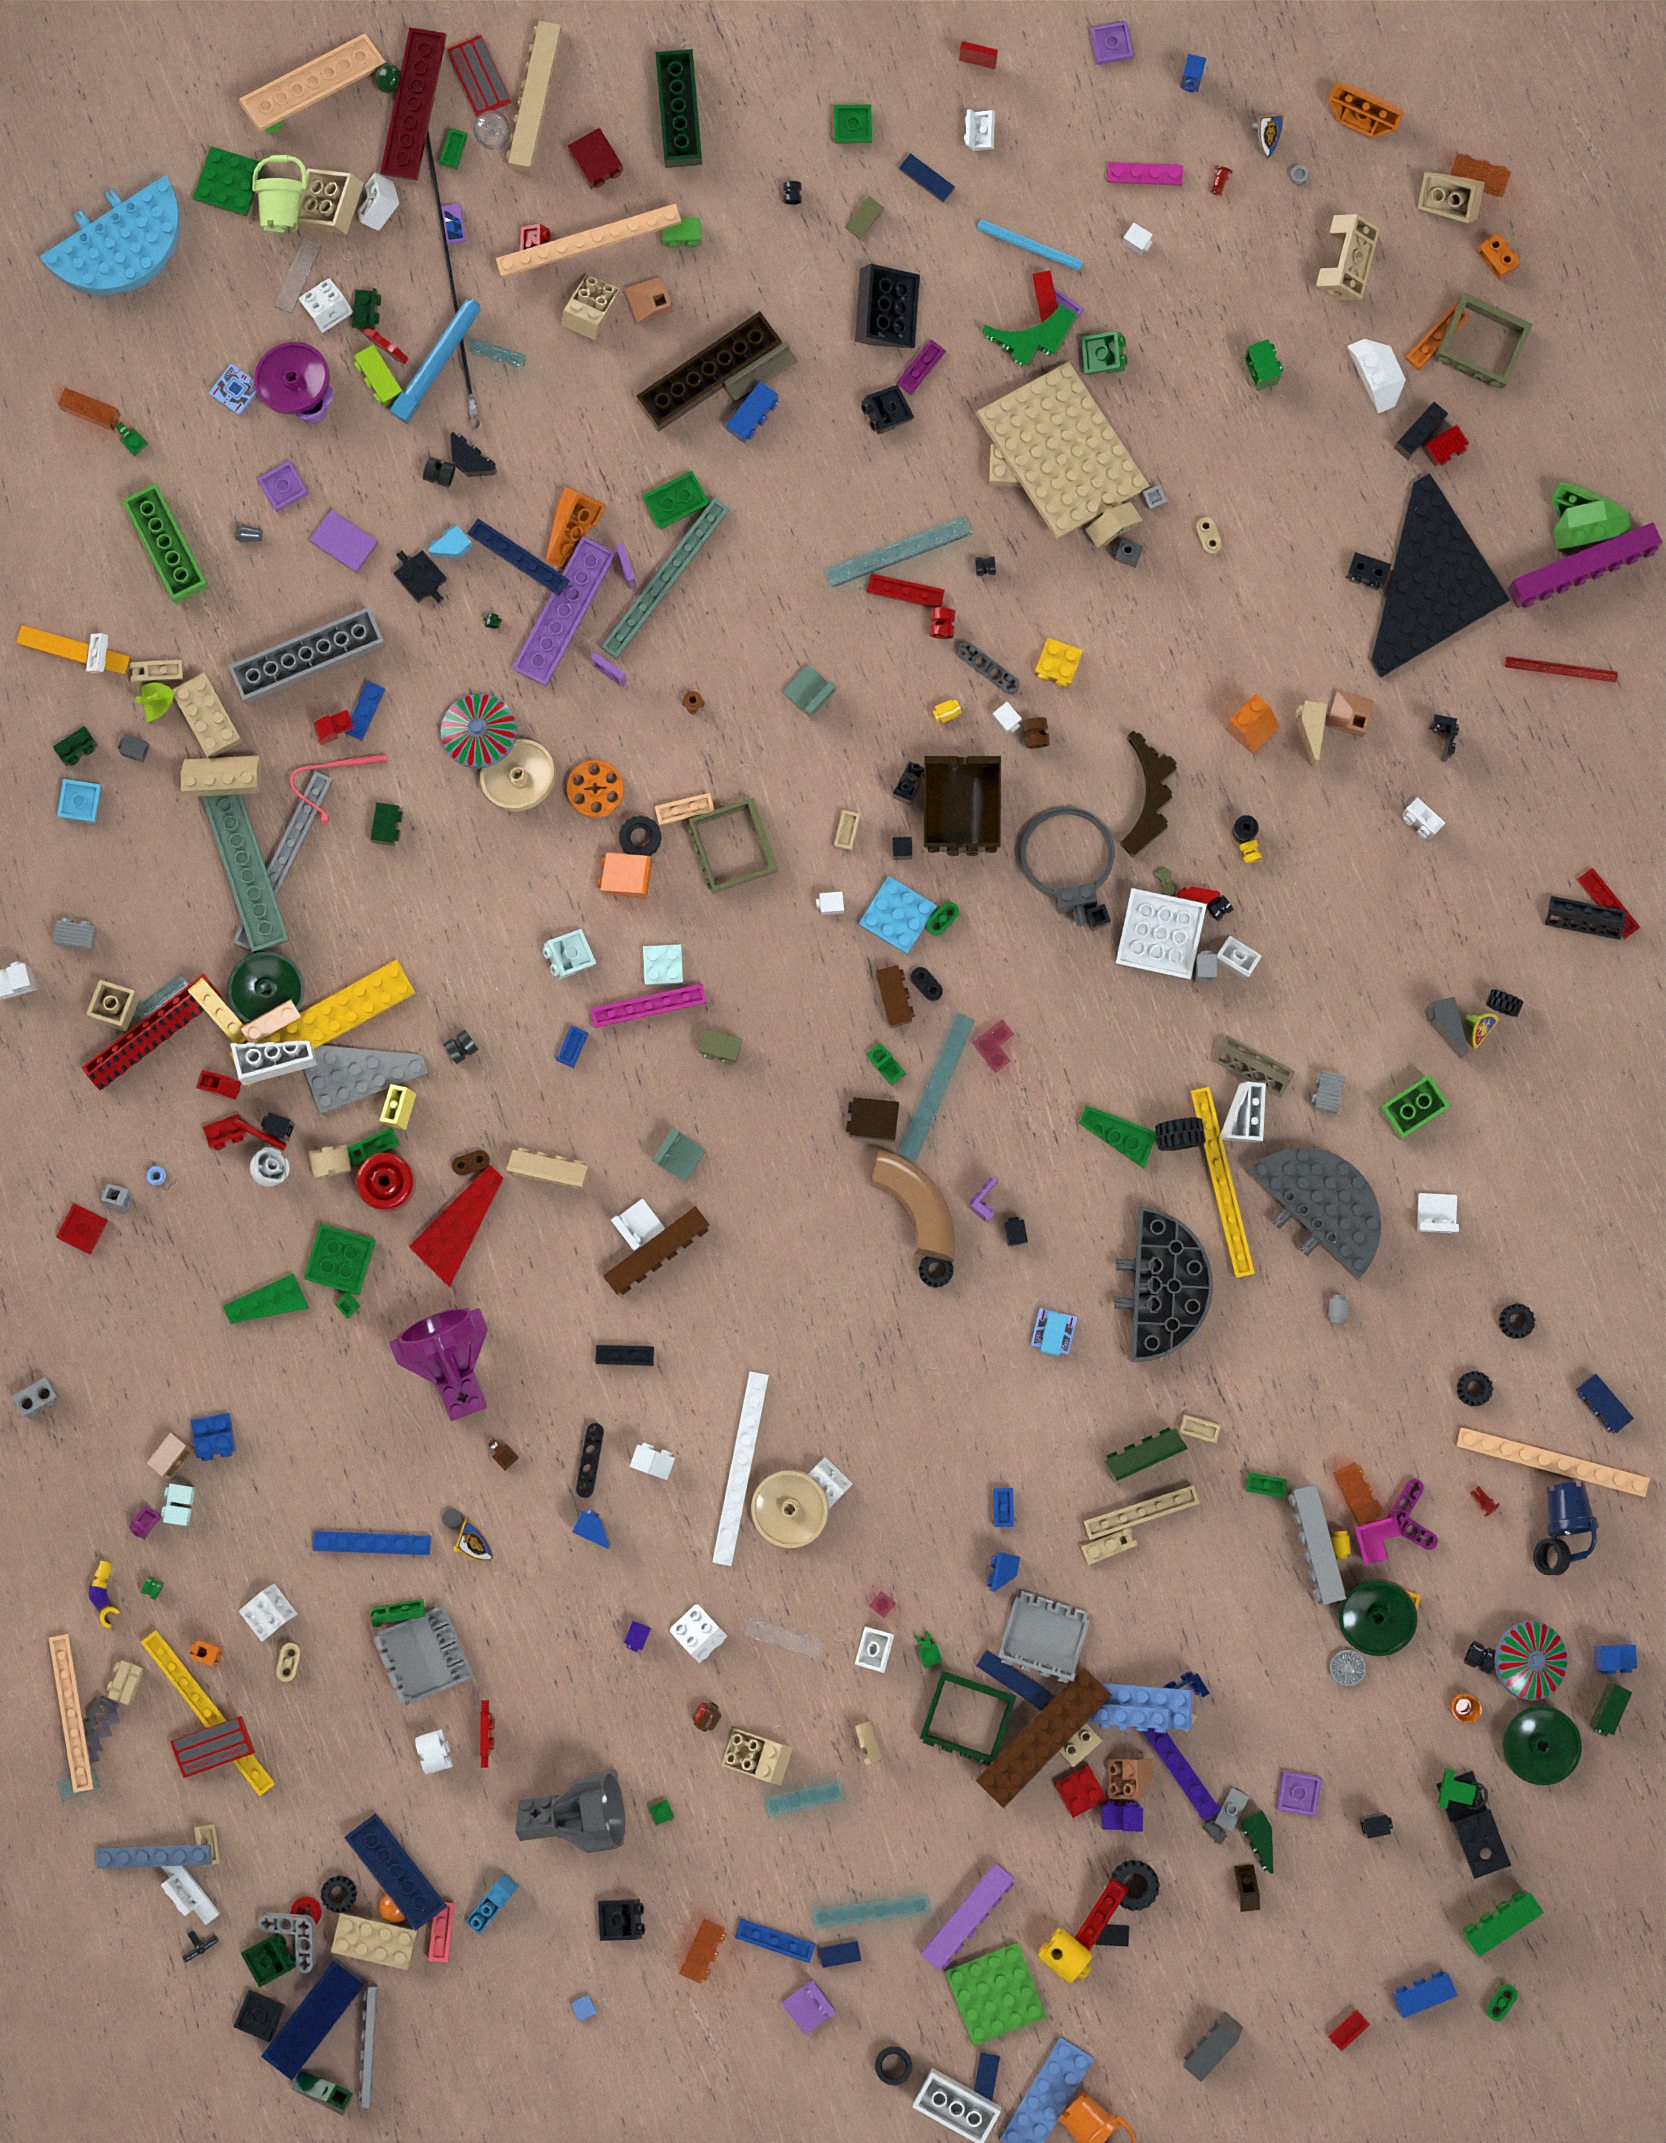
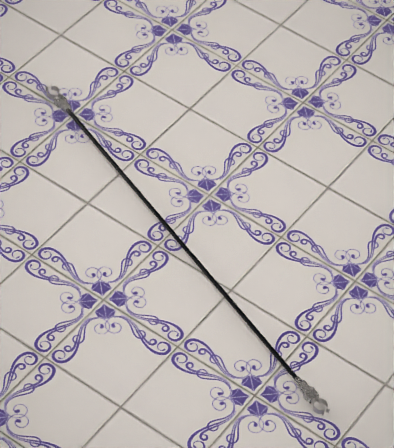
[426,130,481,432]

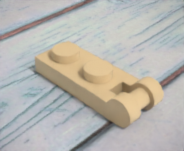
[130,660,184,683]
[1081,1527,1138,1565]

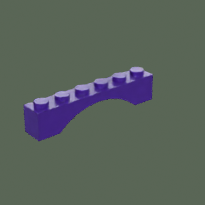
[1141,1728,1221,1821]

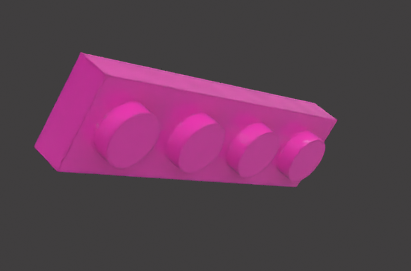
[1107,162,1183,186]

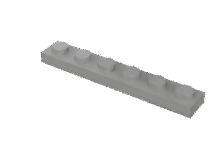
[359,1985,378,2108]

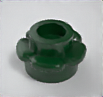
[483,613,502,629]

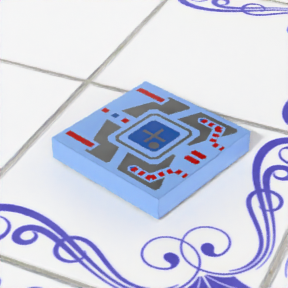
[209,363,257,416]
[1031,1308,1077,1355]

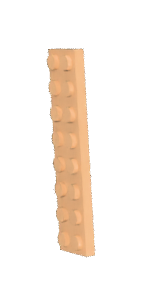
[239,33,386,132]

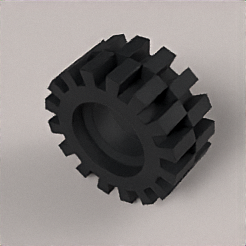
[1486,989,1523,1017]
[919,1256,954,1288]
[1499,1303,1536,1339]
[1456,1371,1493,1406]
[320,1876,357,1913]

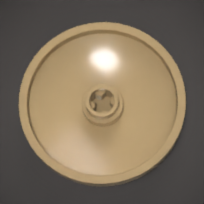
[480,739,556,812]
[751,1470,829,1548]

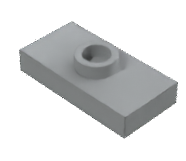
[1214,1787,1249,1832]

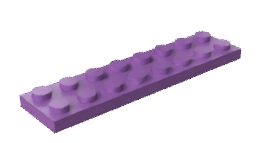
[512,536,616,687]

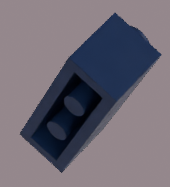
[1576,1374,1634,1434]

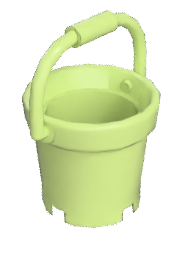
[253,155,307,232]

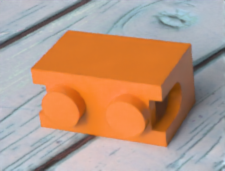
[189,1640,225,1667]

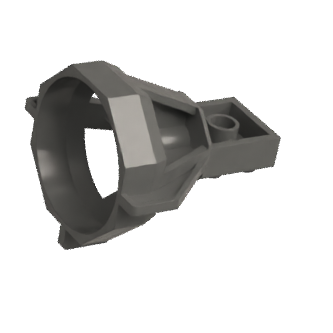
[515,1769,626,1853]

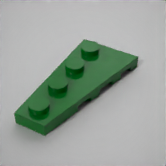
[223,1274,310,1324]

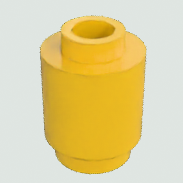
[932,699,962,724]
[1330,1531,1351,1559]

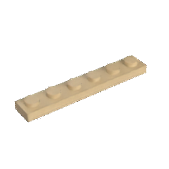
[1083,1485,1200,1540]

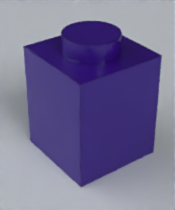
[624,1621,651,1652]

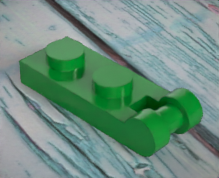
[347,1127,400,1168]
[371,1599,426,1627]

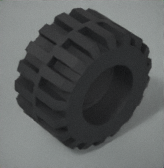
[1155,1117,1206,1151]
[1109,1860,1160,1911]

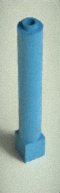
[389,298,481,424]

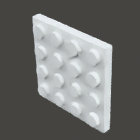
[1116,888,1207,979]

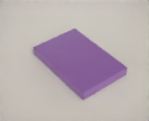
[310,510,378,573]

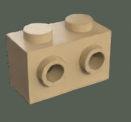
[1059,1723,1102,1767]

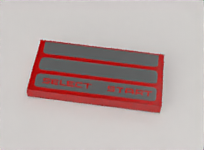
[447,35,511,117]
[170,1716,255,1778]

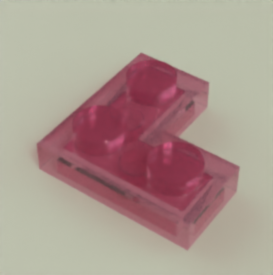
[972,1019,1014,1073]

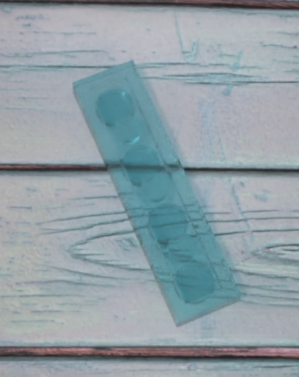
[764,1780,845,1818]

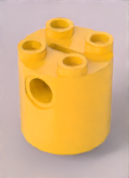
[1037,1927,1093,1985]

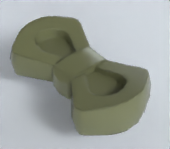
[1155,869,1177,896]

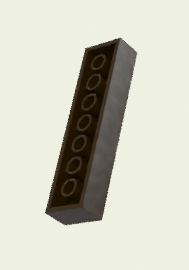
[636,311,782,432]

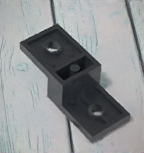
[1435,1771,1511,1879]

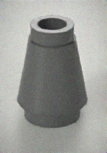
[235,524,263,543]

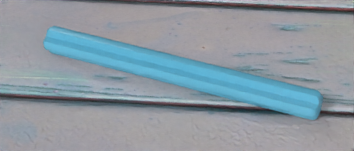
[977,219,1083,271]

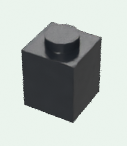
[892,837,912,860]
[1085,904,1111,931]
[1004,1217,1028,1247]

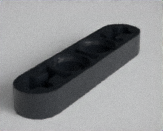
[576,1423,604,1498]

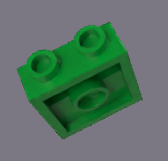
[1081,331,1128,375]

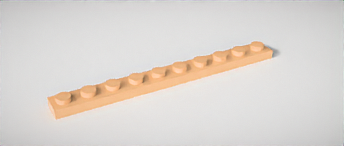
[496,204,681,278]
[1456,1428,1650,1497]

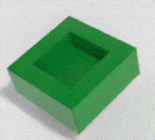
[335,1292,361,1319]
[649,1800,675,1826]

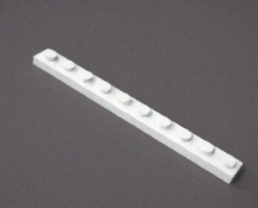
[712,1372,769,1566]

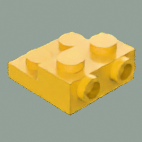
[1035,638,1083,687]

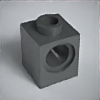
[118,734,150,763]

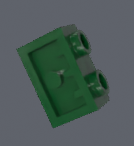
[352,288,381,330]
[53,726,98,767]

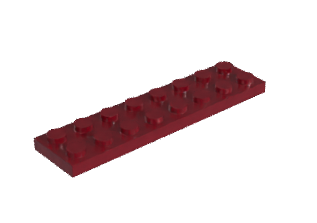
[380,27,447,181]

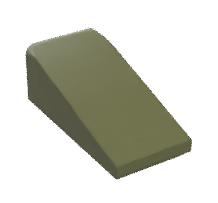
[845,196,884,239]

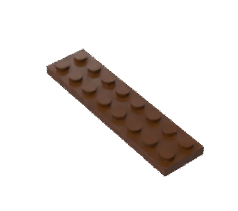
[975,1668,1113,1809]

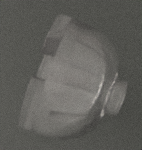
[473,110,511,150]

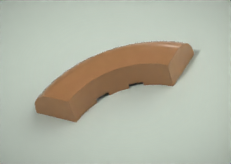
[871,1149,955,1262]

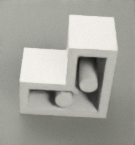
[0,961,37,1000]
[630,1443,675,1481]

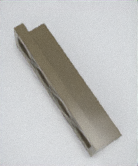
[724,341,797,403]
[1213,1035,1295,1097]

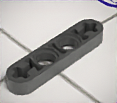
[957,642,1020,695]

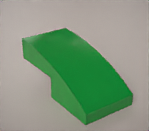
[866,1042,906,1086]

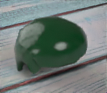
[375,64,401,93]

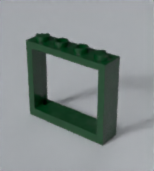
[920,1671,1017,1766]

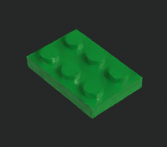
[642,471,710,531]

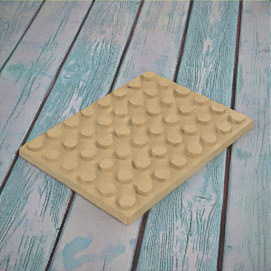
[976,362,1150,539]

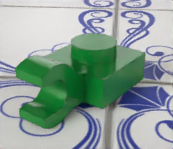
[116,422,148,456]

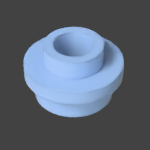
[147,1166,166,1185]

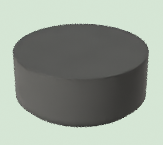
[442,1509,462,1529]

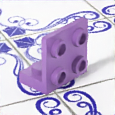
[970,1176,999,1224]
[782,1979,837,2035]

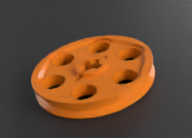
[567,760,624,818]

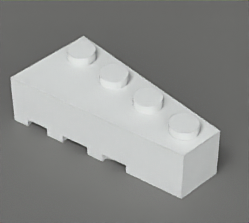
[230,1041,317,1085]

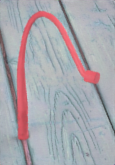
[290,754,387,824]

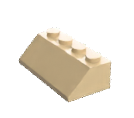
[181,755,261,797]
[506,1148,589,1190]

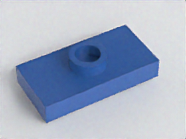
[556,1025,589,1068]

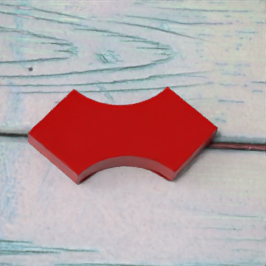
[363,328,409,364]

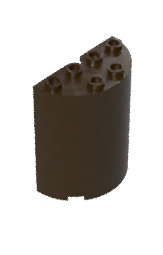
[924,756,1001,856]

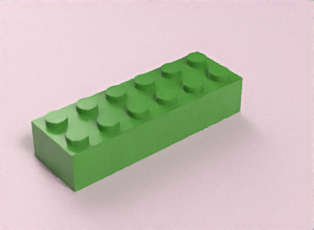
[122,484,210,604]

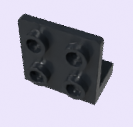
[1428,714,1459,762]

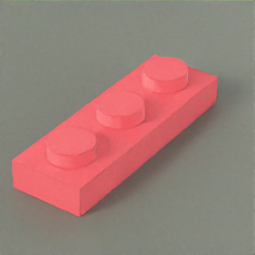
[428,1902,455,1963]

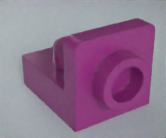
[130,1505,161,1540]

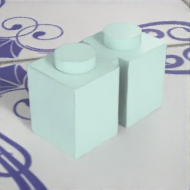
[161,1484,195,1526]

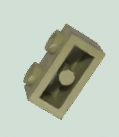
[699,1029,742,1065]

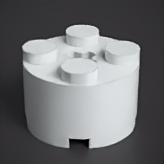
[415,1729,453,1774]

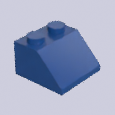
[572,1509,611,1549]

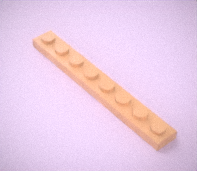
[49,1634,94,1793]

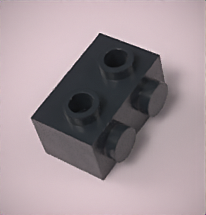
[1346,552,1391,590]

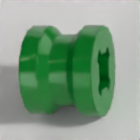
[141,1576,164,1600]

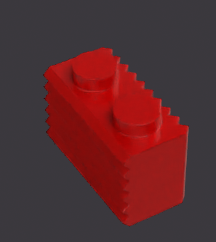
[1424,425,1469,466]

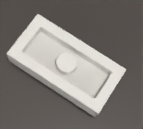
[86,633,108,673]

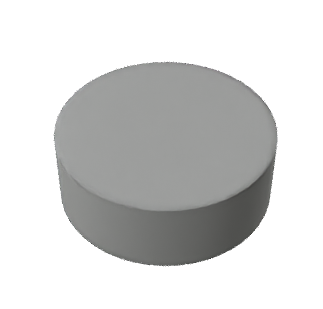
[1290,165,1309,185]

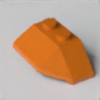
[1328,82,1404,138]

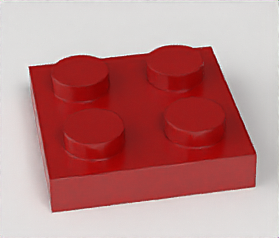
[1055,1764,1107,1818]

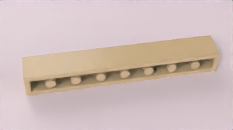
[506,21,562,173]

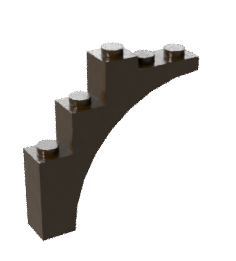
[1120,730,1177,858]

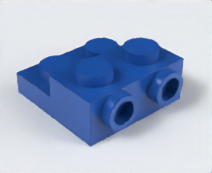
[191,1413,237,1461]

